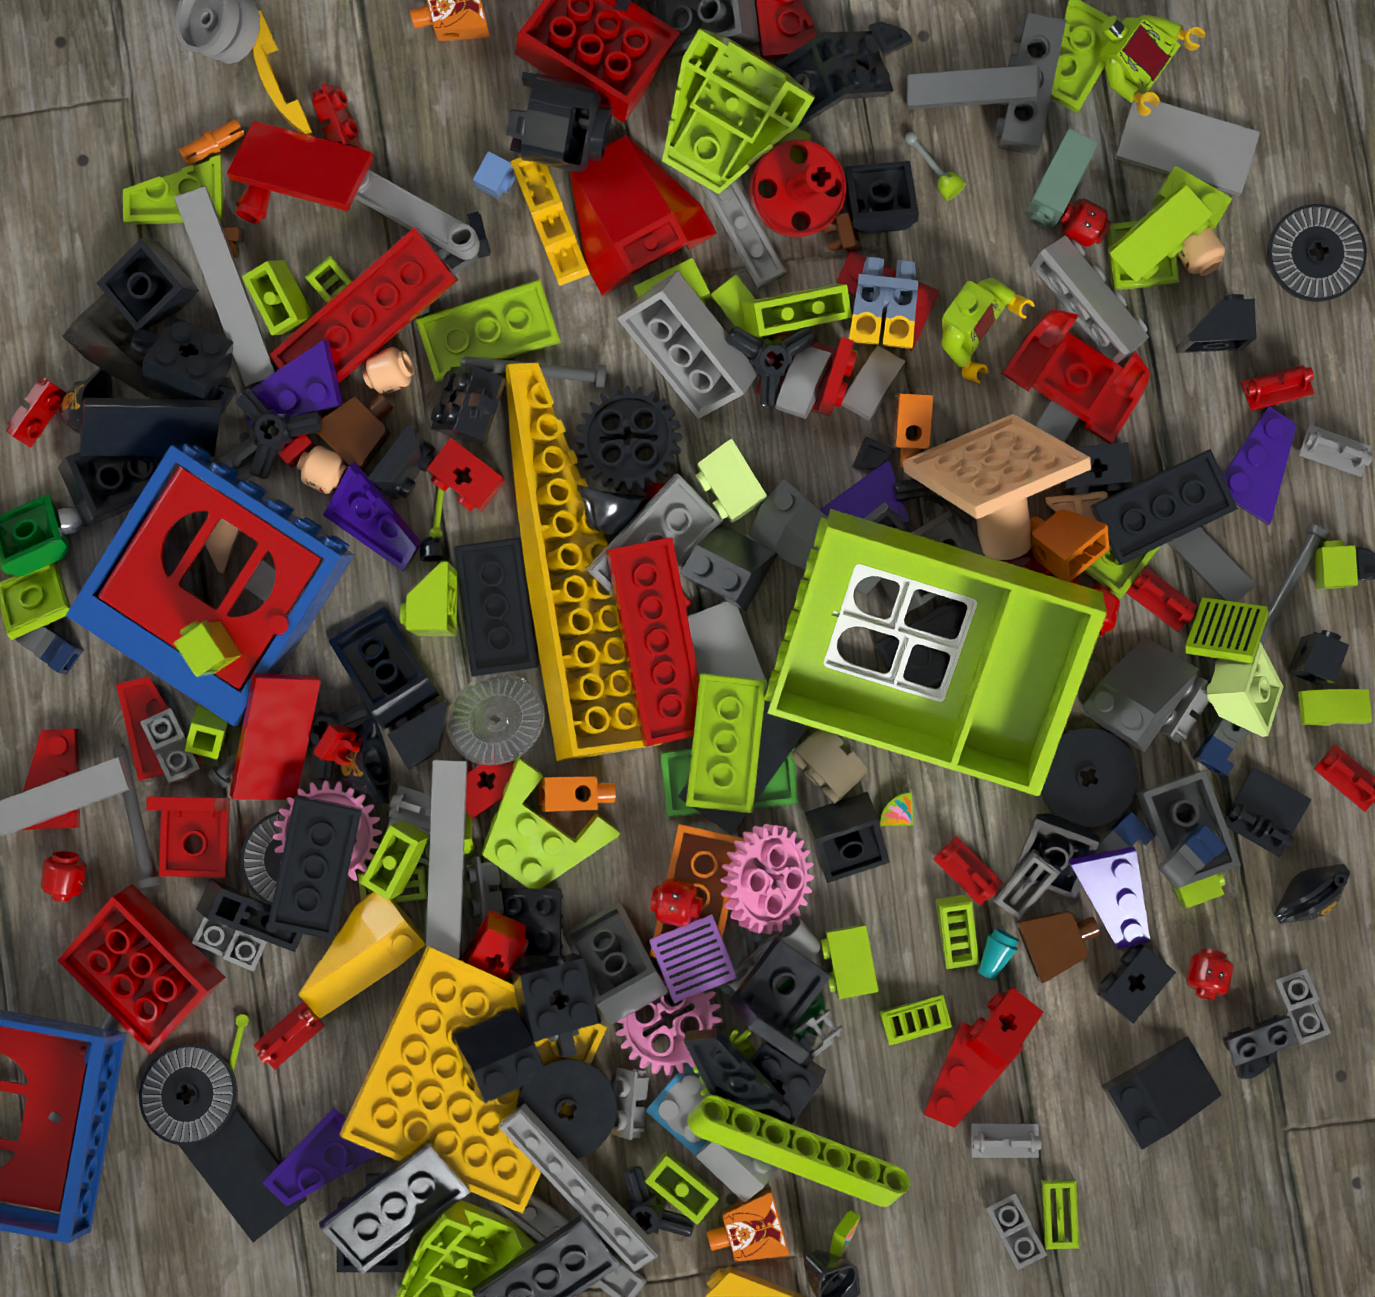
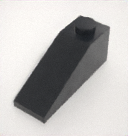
[196,879,303,952]

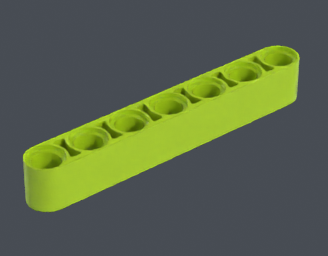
[687,1095,910,1207]

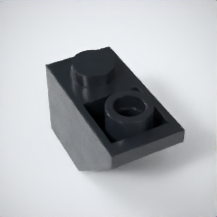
[387,698,451,769]

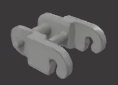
[792,1009,843,1057]

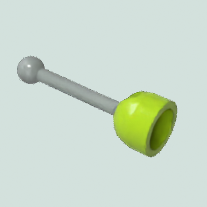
[905,132,966,201]

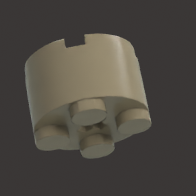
[789,729,868,804]

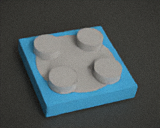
[645,1063,710,1155]

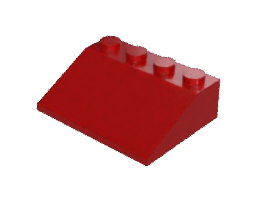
[515,0,680,123]
[57,884,226,1054]

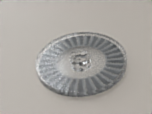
[446,673,545,765]

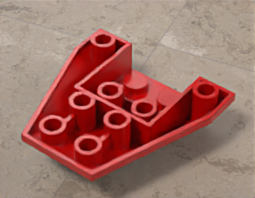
[570,136,717,297]

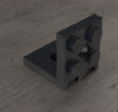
[773,31,894,128]
[729,937,831,1064]

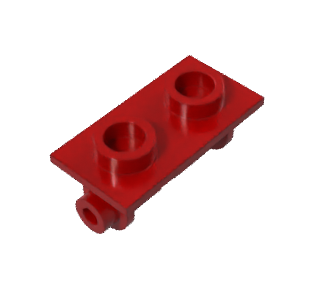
[311,83,362,148]
[1240,365,1315,411]
[6,377,66,448]
[1126,567,1198,632]
[1313,744,1375,812]
[933,836,1003,906]
[253,1001,325,1070]

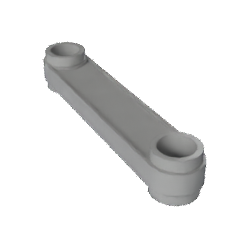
[354,169,480,260]

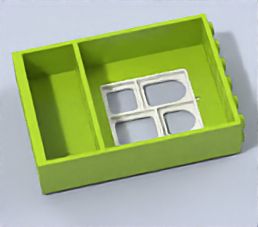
[764,509,1107,796]

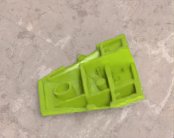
[662,28,815,194]
[395,1200,536,1297]

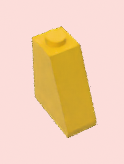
[706,1266,806,1297]

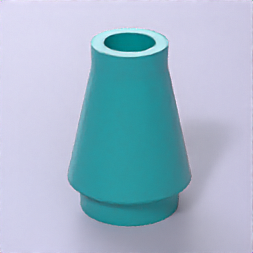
[977,928,1019,980]

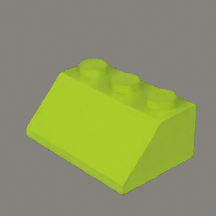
[400,562,458,637]

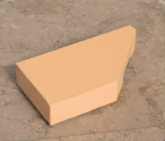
[1045,491,1107,520]
[205,515,240,574]

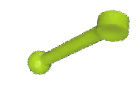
[429,488,444,539]
[229,1014,250,1077]

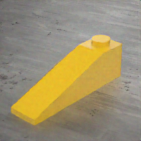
[298,891,426,1019]

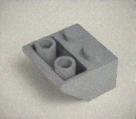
[695,1141,778,1203]

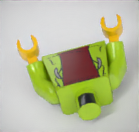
[1101,14,1205,116]
[941,278,1034,384]

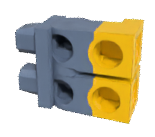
[849,257,919,349]

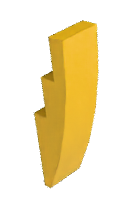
[510,157,590,286]

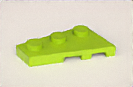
[1050,0,1110,114]
[123,154,224,225]

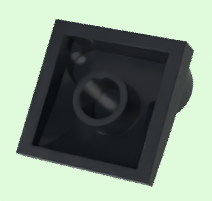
[845,161,919,234]
[368,425,436,500]
[1012,813,1100,899]

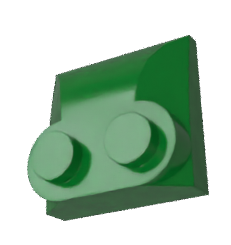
[0,493,70,577]

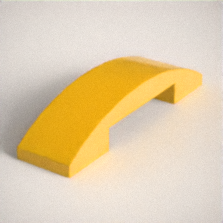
[253,10,315,137]

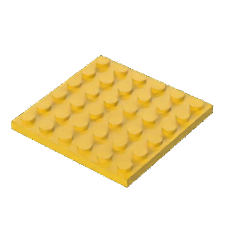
[339,946,607,1214]

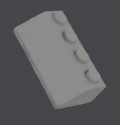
[1031,235,1149,364]
[617,271,757,419]

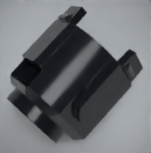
[506,72,613,173]

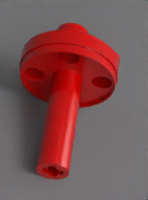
[748,140,846,238]

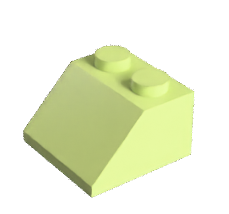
[695,439,767,524]
[1207,642,1283,737]

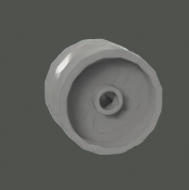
[175,0,260,64]

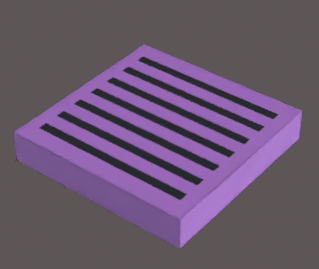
[649,914,737,1003]

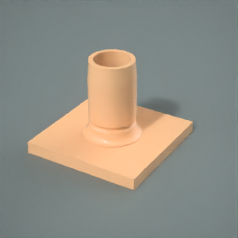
[903,414,1091,560]

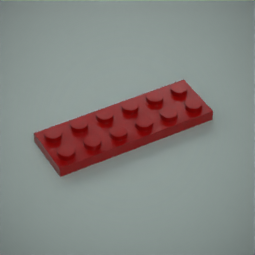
[269,227,458,384]
[606,537,700,747]

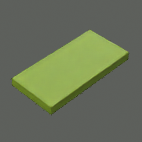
[416,279,561,383]
[686,673,767,813]

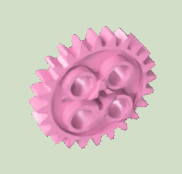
[273,781,382,881]
[720,824,814,934]
[616,969,724,1076]

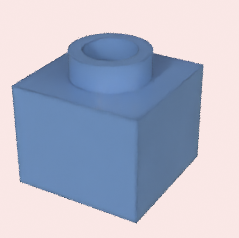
[473,151,515,200]

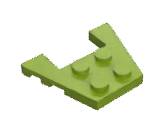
[481,756,620,889]

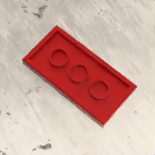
[227,121,374,212]
[229,673,321,800]

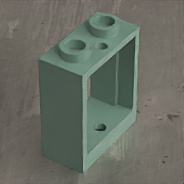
[1025,128,1099,228]

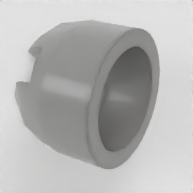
[58,508,83,535]

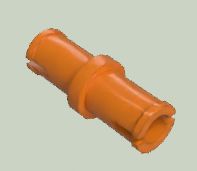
[178,118,246,166]

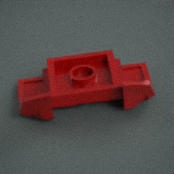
[1001,309,1151,444]

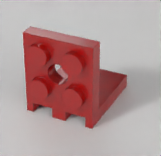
[755,332,858,417]
[146,796,230,878]

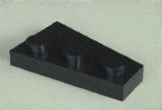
[684,1028,784,1110]

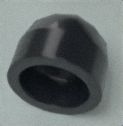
[420,537,446,562]

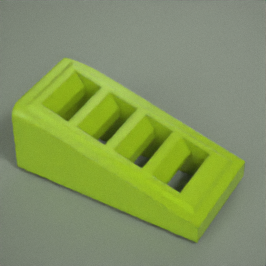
[304,256,352,303]
[936,895,979,969]
[879,994,952,1046]

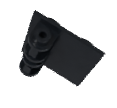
[1224,767,1312,857]
[502,888,563,956]

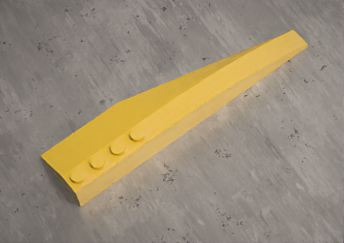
[506,363,662,761]

